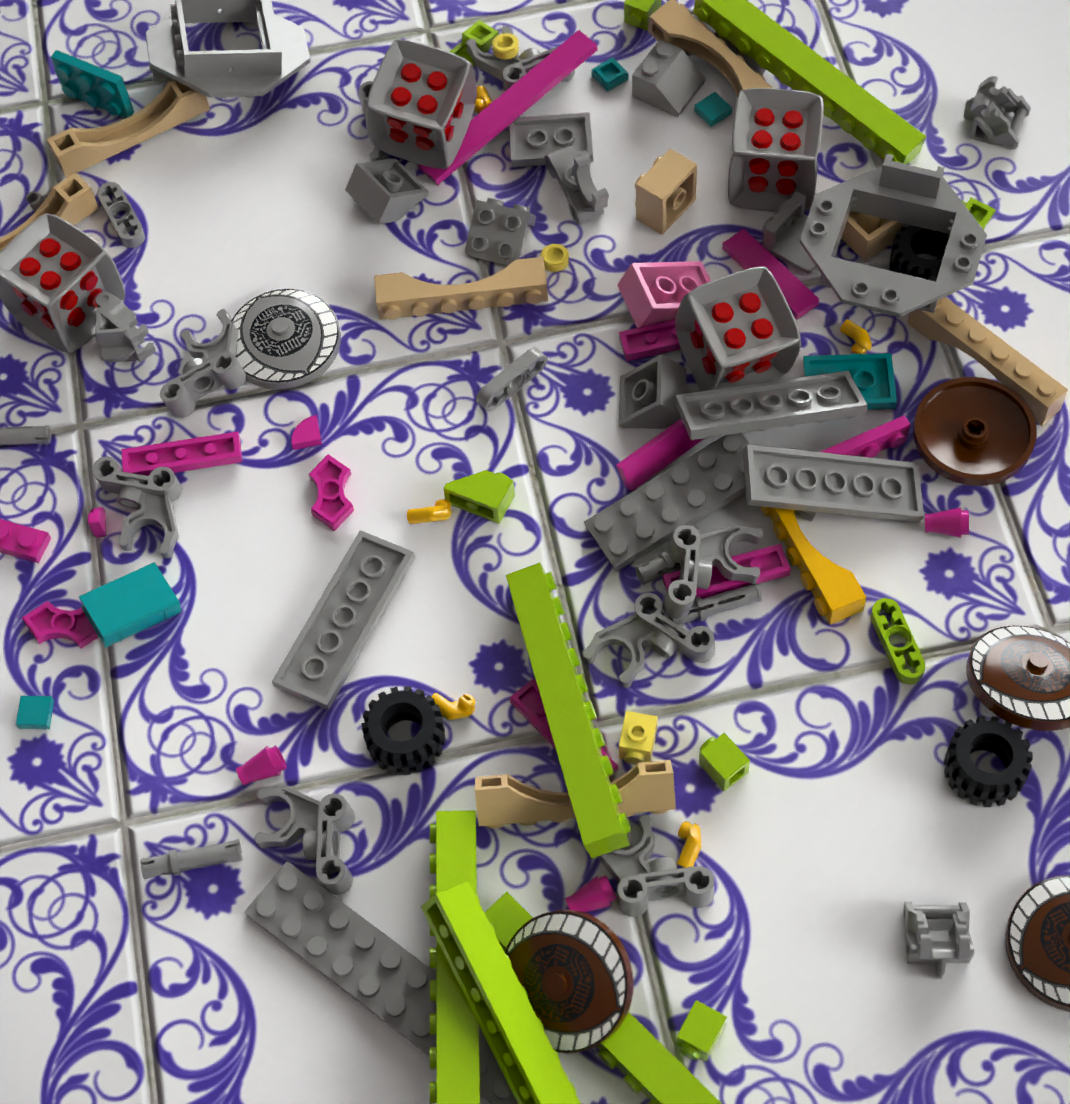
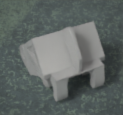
[963,76,1031,150]
[95,292,156,363]
[903,902,974,979]

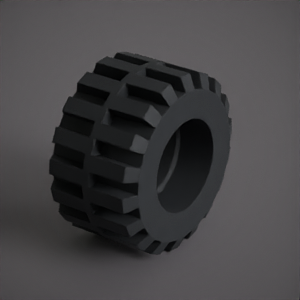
[889,224,950,282]
[362,686,446,775]
[943,716,1033,807]

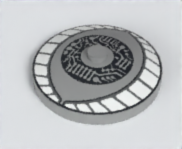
[232,289,341,390]

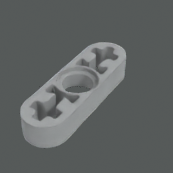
[97,182,145,248]
[476,347,548,412]

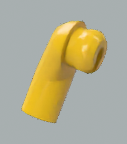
[474,86,492,114]
[840,319,872,354]
[407,499,452,524]
[431,693,476,720]
[677,821,702,868]

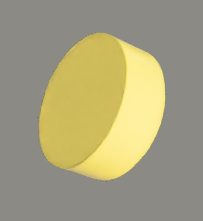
[492,33,519,60]
[541,244,569,272]

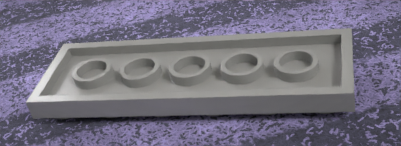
[675,371,867,440]
[584,433,750,572]
[743,444,924,522]
[272,530,415,710]

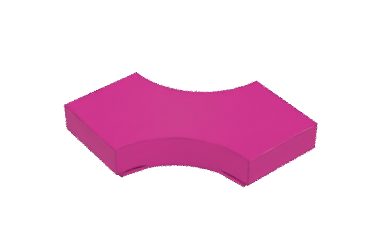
[309,454,354,531]
[22,601,99,649]

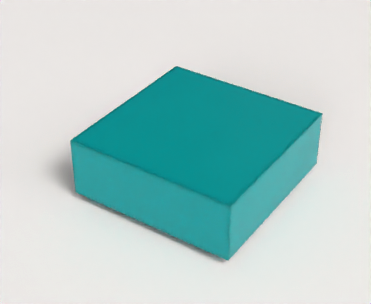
[591,57,629,92]
[694,92,732,127]
[16,696,54,729]

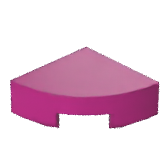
[291,415,322,450]
[88,507,106,538]

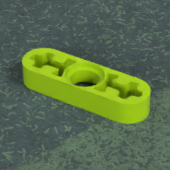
[871,598,925,684]

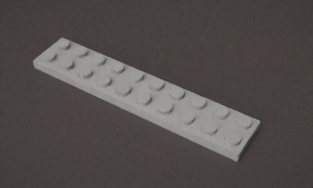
[244,861,518,1104]

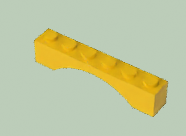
[760,506,867,625]

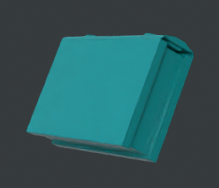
[79,562,182,648]

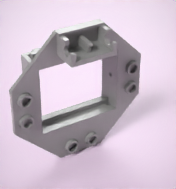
[146,0,310,98]
[800,154,987,317]

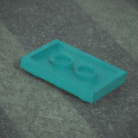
[50,50,135,118]
[802,353,897,410]

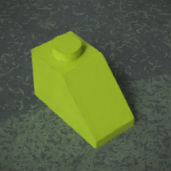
[443,470,515,524]

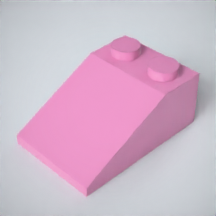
[617,261,711,328]

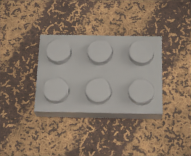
[509,112,593,167]

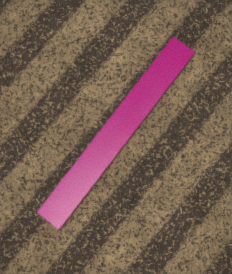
[418,30,598,186]

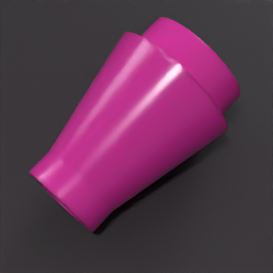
[925,507,969,538]
[236,745,287,785]
[565,875,617,913]

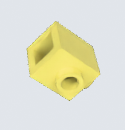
[619,711,658,765]

